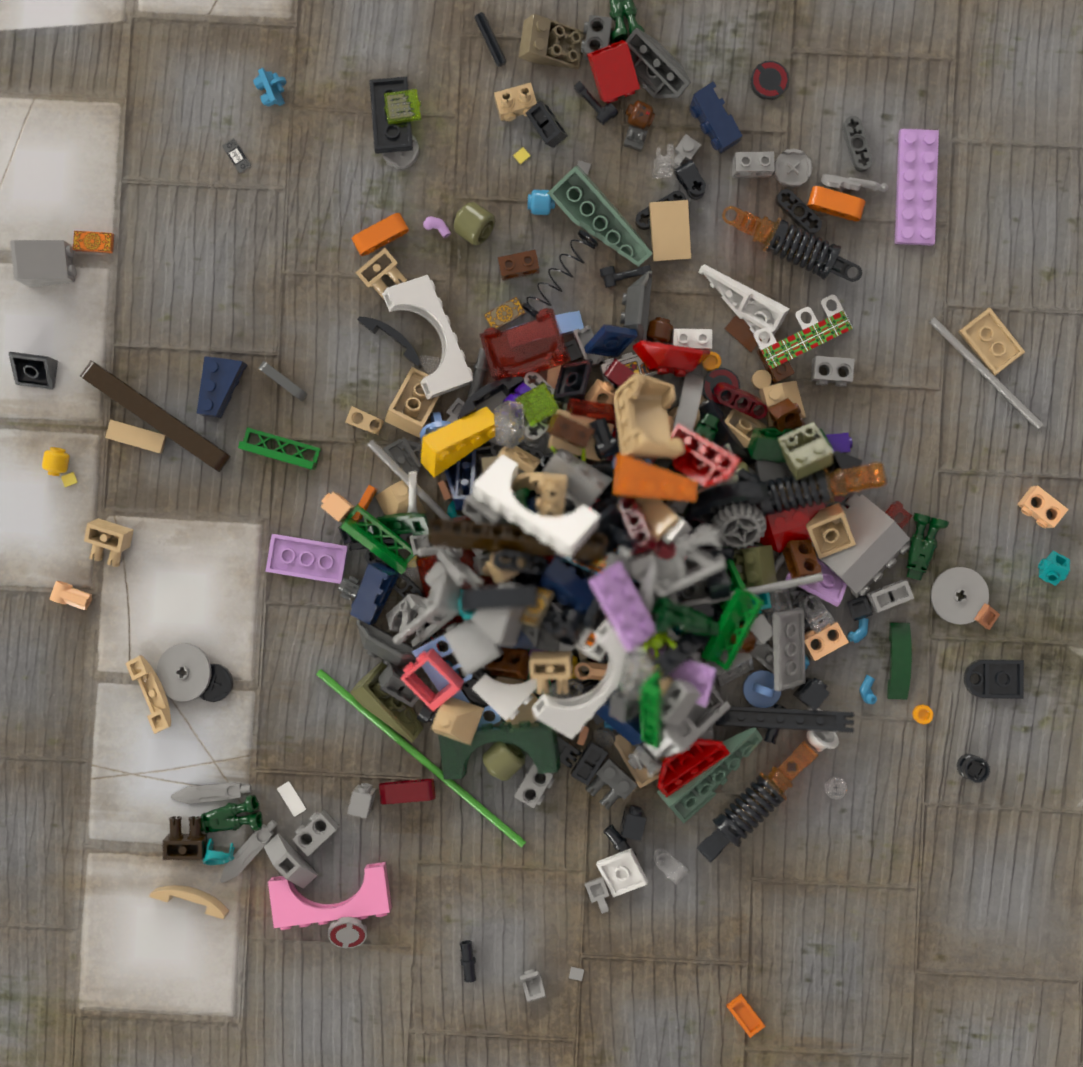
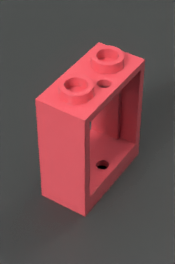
[400,648,464,711]

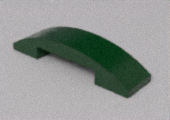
[363,513,428,539]
[887,622,912,700]

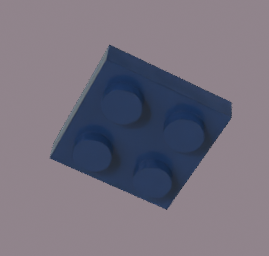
[584,325,638,358]

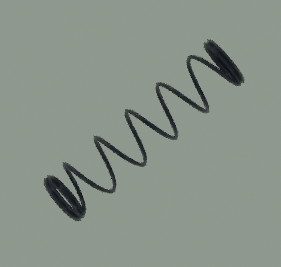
[522,230,598,319]

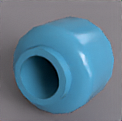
[527,190,555,215]

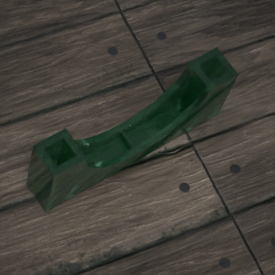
[438,720,561,780]

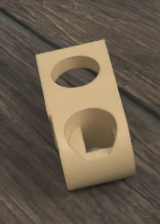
[345,406,384,435]

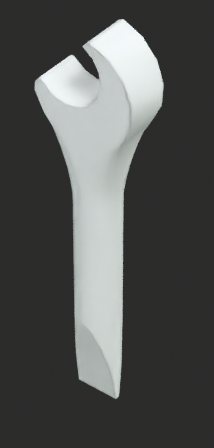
[406,472,418,513]

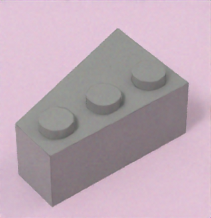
[543,448,613,508]

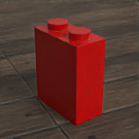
[587,40,640,103]

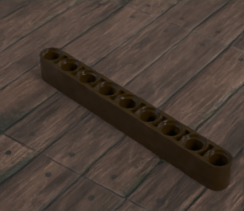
[80,360,231,472]
[428,519,607,560]

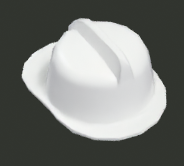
[806,708,839,752]

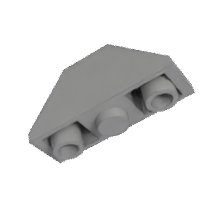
[264,833,318,889]

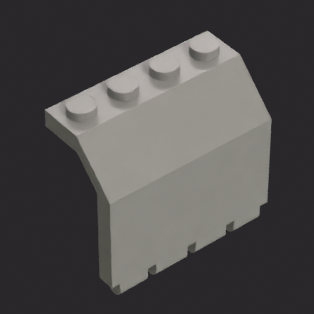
[812,493,910,598]

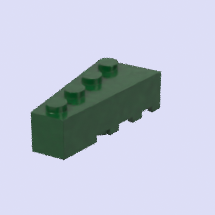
[747,428,833,468]

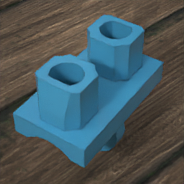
[253,68,287,107]

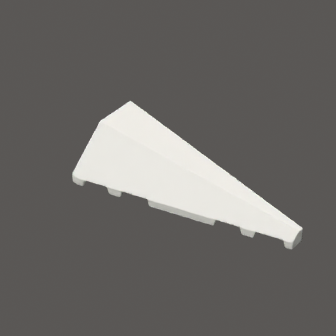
[699,264,790,344]

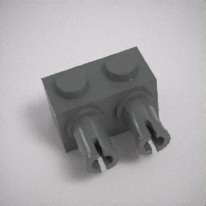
[585,756,638,810]

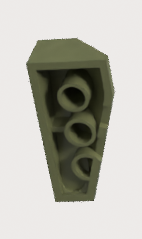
[350,661,423,742]

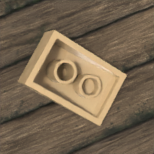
[385,367,441,438]

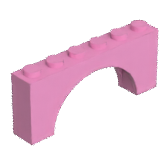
[268,862,392,930]

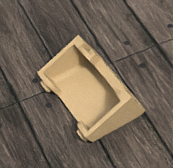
[614,373,684,458]

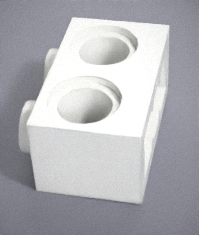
[671,329,712,350]

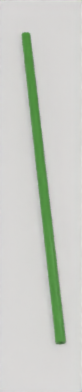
[316,669,526,848]

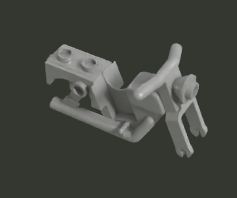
[605,524,726,597]
[386,547,483,648]
[628,685,731,777]

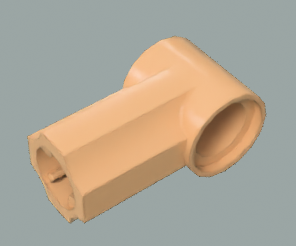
[49,581,92,610]
[575,660,608,680]

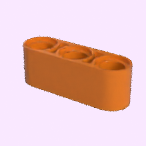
[807,186,866,222]
[352,213,409,256]

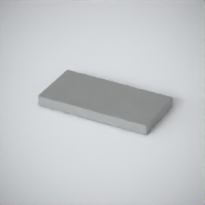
[773,607,805,691]

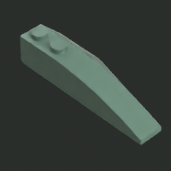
[548,165,653,267]
[657,727,763,824]

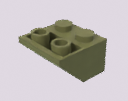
[778,422,833,480]
[730,545,777,588]

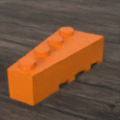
[612,454,698,502]

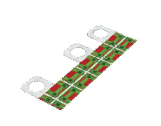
[754,295,853,369]

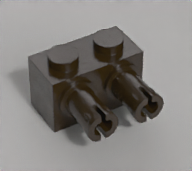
[163,816,207,860]

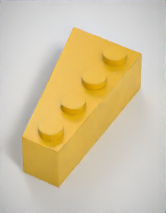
[421,406,500,477]

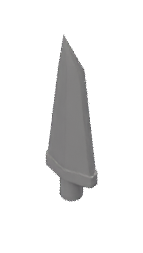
[638,557,658,613]

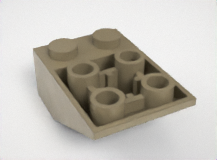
[519,14,584,69]

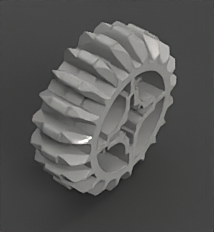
[713,501,766,550]

